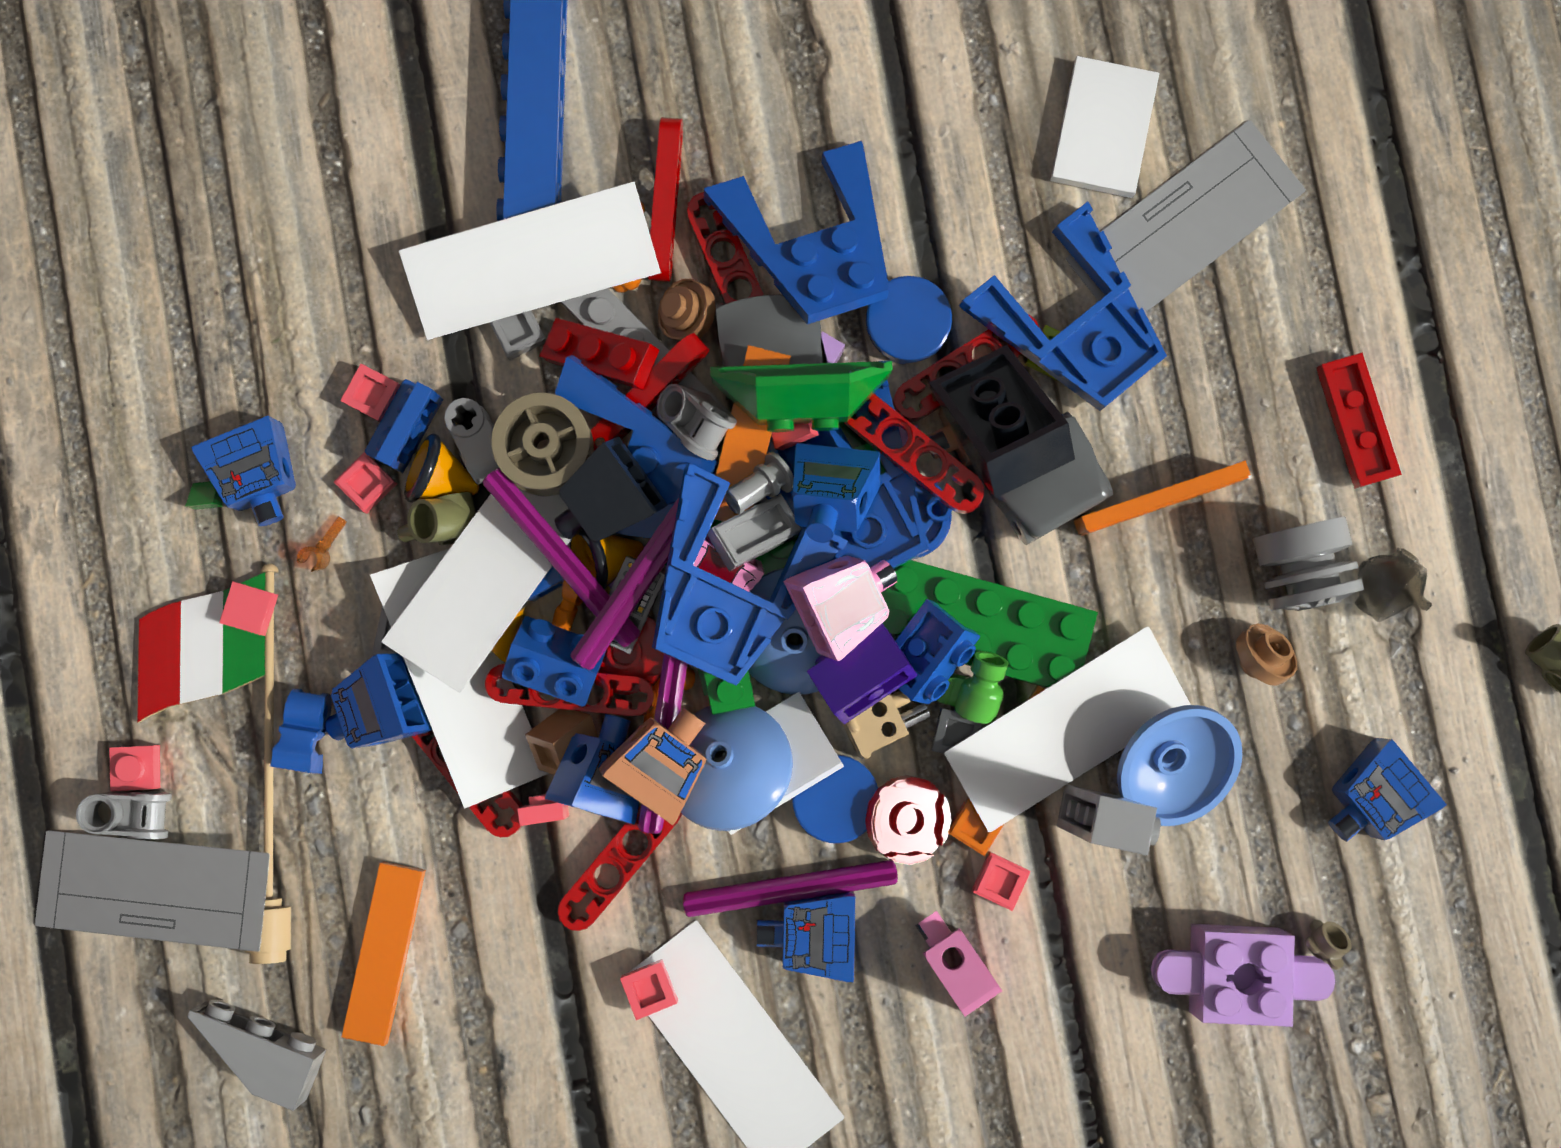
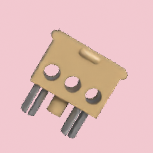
[842,691,930,759]

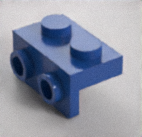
[502,616,607,707]

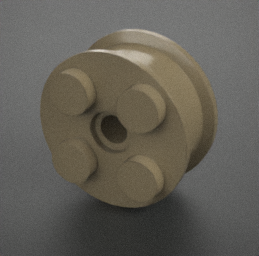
[491,392,594,496]

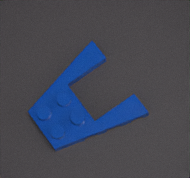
[704,141,889,324]
[959,201,1167,411]
[555,355,718,538]
[764,380,929,569]
[652,463,848,686]

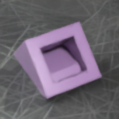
[821,331,845,363]

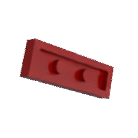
[539,318,660,390]
[1316,352,1402,489]

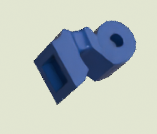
[270,688,332,774]

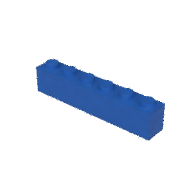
[496,0,568,221]

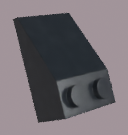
[929,345,1075,498]

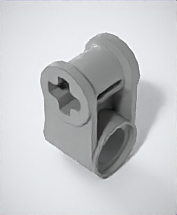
[657,384,737,461]
[444,398,499,485]
[76,791,172,839]

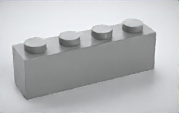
[1057,784,1161,856]

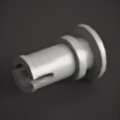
[724,452,794,515]

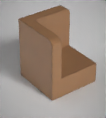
[525,709,599,775]

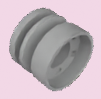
[1252,516,1364,611]

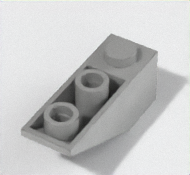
[187,1000,327,1111]

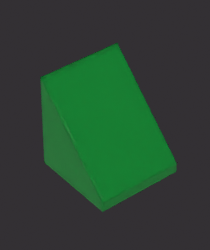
[185,481,223,510]

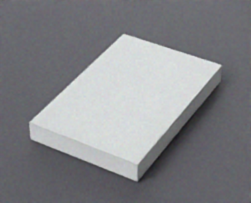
[1050,56,1159,198]
[714,692,844,835]

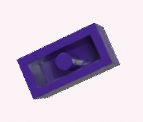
[807,623,918,725]

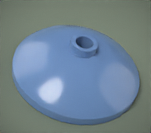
[749,568,821,695]
[1117,705,1242,826]
[681,706,793,831]

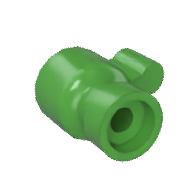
[937,651,1009,724]

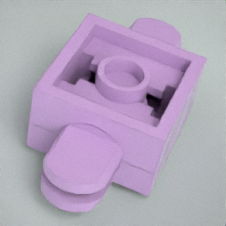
[1151,924,1335,1027]

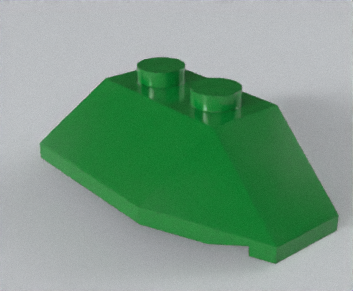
[710,361,893,432]

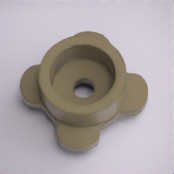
[1305,920,1351,970]

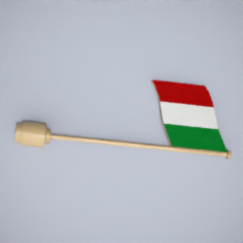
[137,564,291,964]

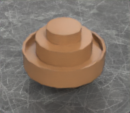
[658,279,716,342]
[1236,623,1297,686]

